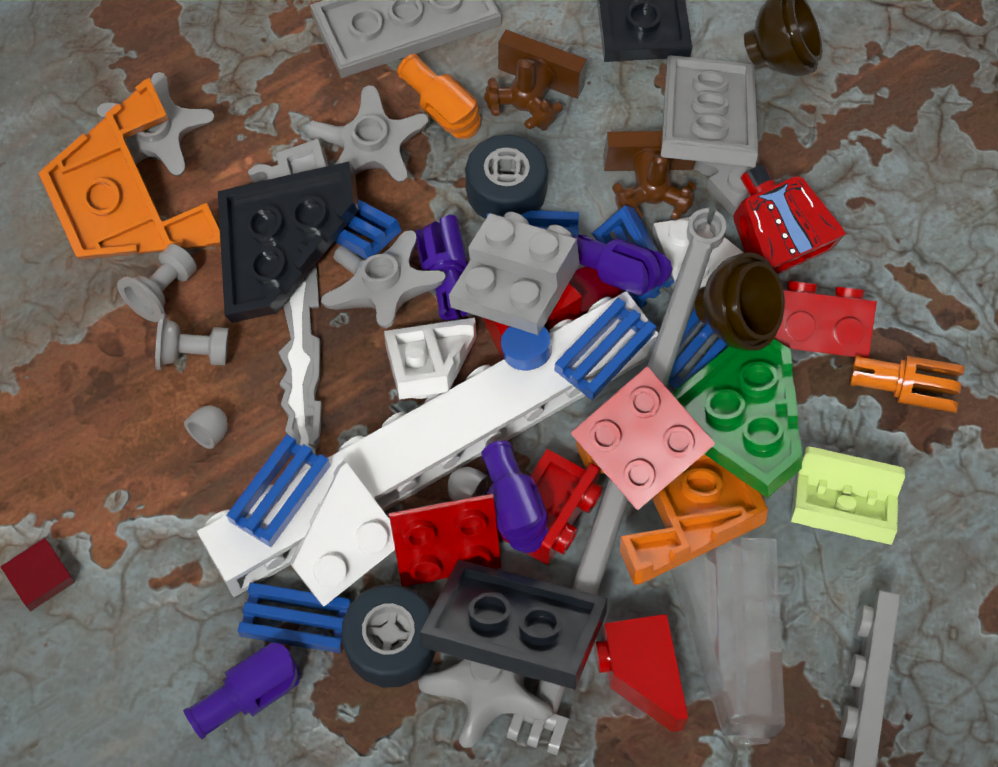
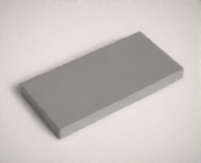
[310,0,501,78]
[661,55,758,167]

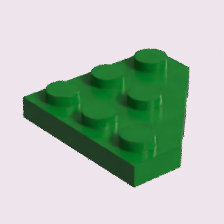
[672,339,802,498]

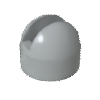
[184,405,228,449]
[448,467,490,501]

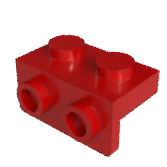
[774,281,877,358]
[497,449,603,566]

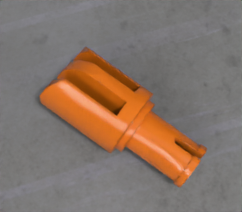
[397,54,481,139]
[850,355,965,413]

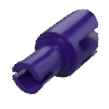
[414,214,468,321]
[573,234,673,296]
[481,441,548,553]
[183,642,301,740]

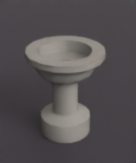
[117,244,197,322]
[155,313,229,371]

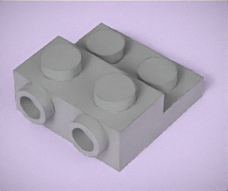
[449,212,580,335]

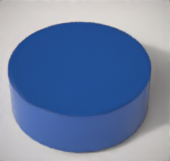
[501,326,552,371]

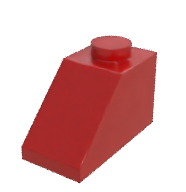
[594,614,688,732]

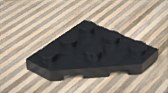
[218,161,359,323]

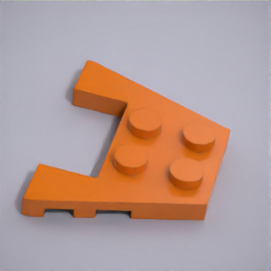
[38,78,221,260]
[576,440,768,585]

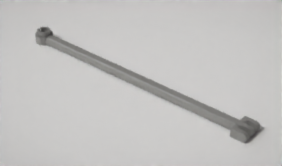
[506,208,727,756]

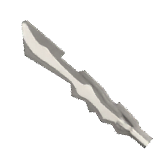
[278,263,322,464]

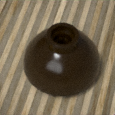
[744,0,823,76]
[695,252,785,351]

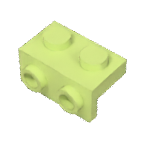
[791,447,905,545]

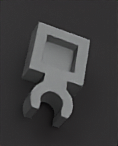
[248,139,329,183]
[694,161,754,216]

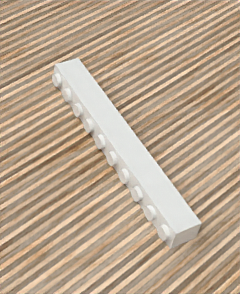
[197,291,658,598]

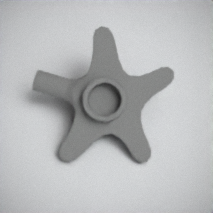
[97,72,214,176]
[308,85,428,183]
[321,230,446,329]
[418,659,553,748]

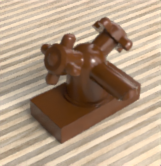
[484,29,587,131]
[603,131,696,220]

